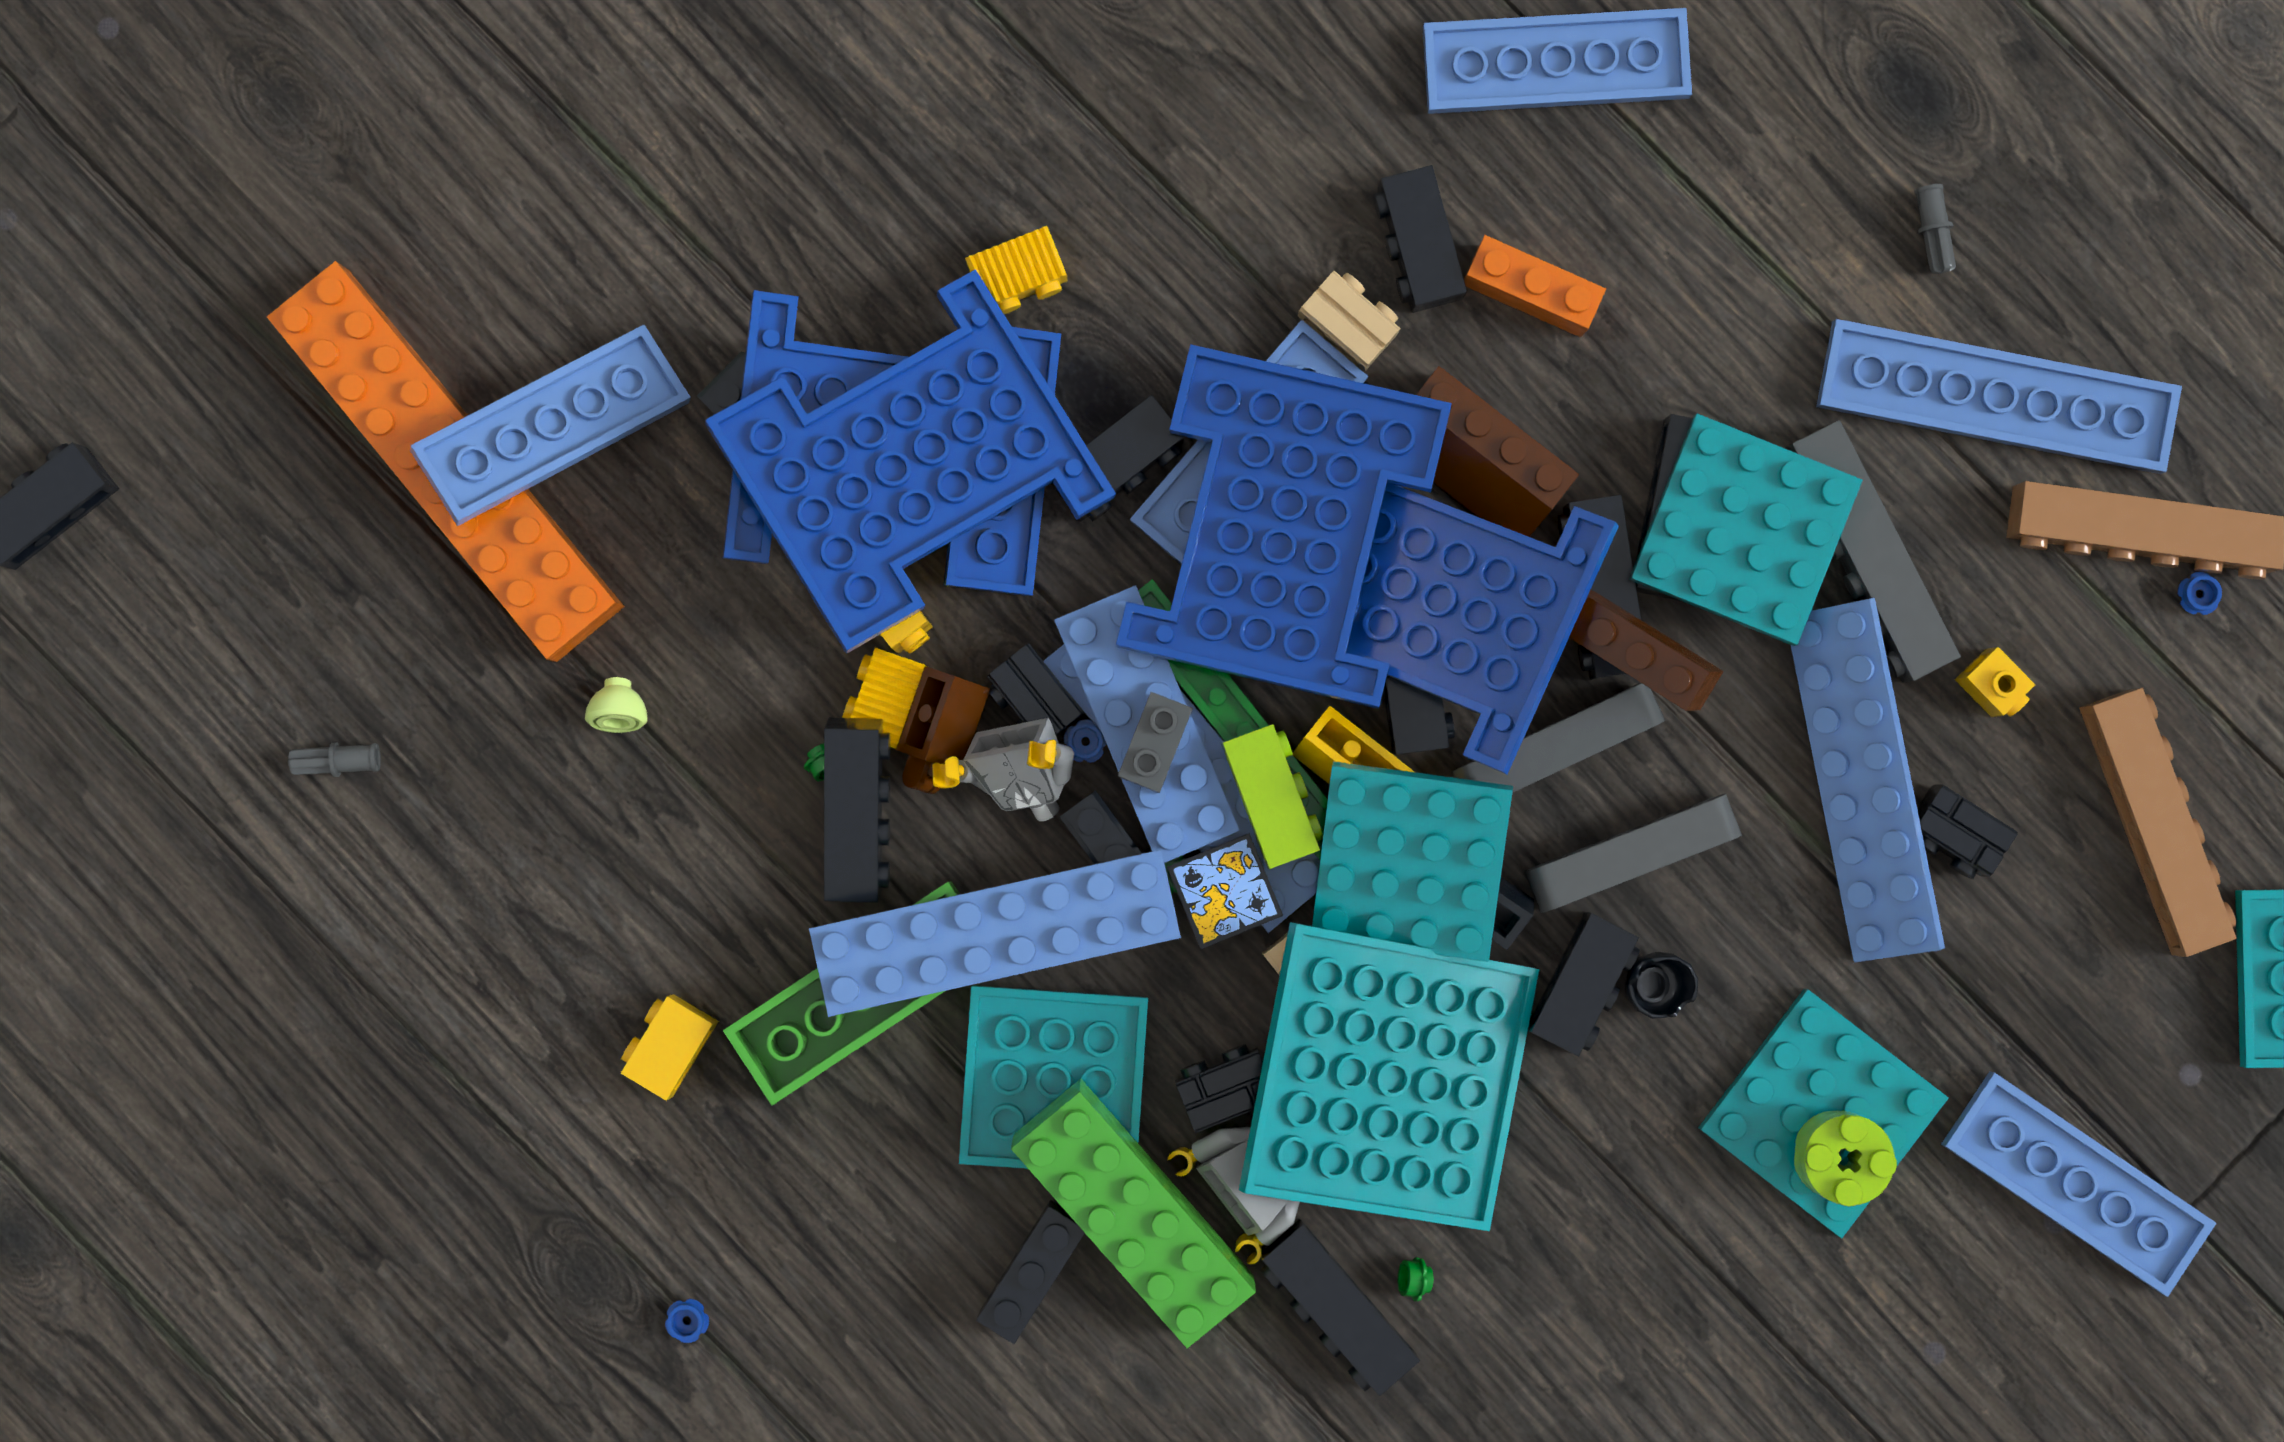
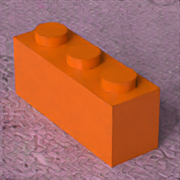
[1464,235,1606,338]

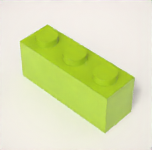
[1221,724,1323,869]

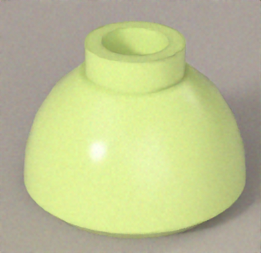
[585,677,648,733]

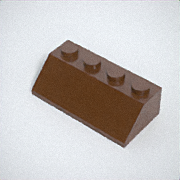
[1416,366,1579,537]

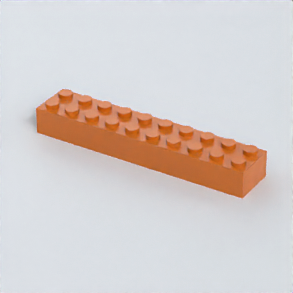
[267,261,625,662]

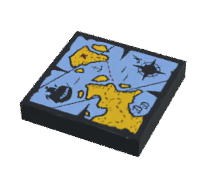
[1167,833,1283,949]

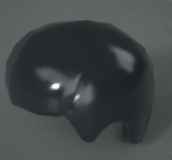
[1625,952,1698,1019]

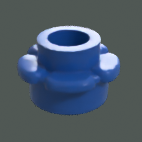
[2178,572,2222,615]
[1064,719,1107,763]
[665,1299,709,1343]

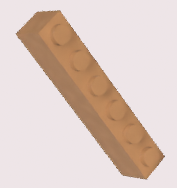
[2006,481,2284,579]
[2079,688,2237,957]

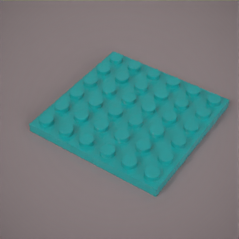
[1239,922,1539,1231]

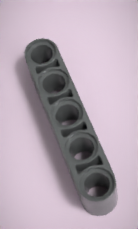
[1452,683,1666,792]
[1525,794,1742,913]

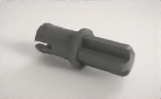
[1914,184,1956,274]
[288,742,381,777]

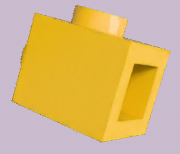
[1954,647,2035,717]

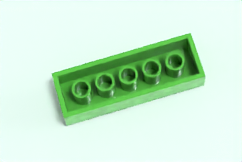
[723,881,960,1105]
[1011,1079,1256,1349]

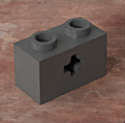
[1118,692,1193,793]

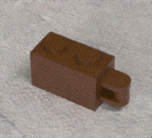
[896,666,990,794]

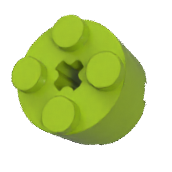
[1794,1111,1897,1207]

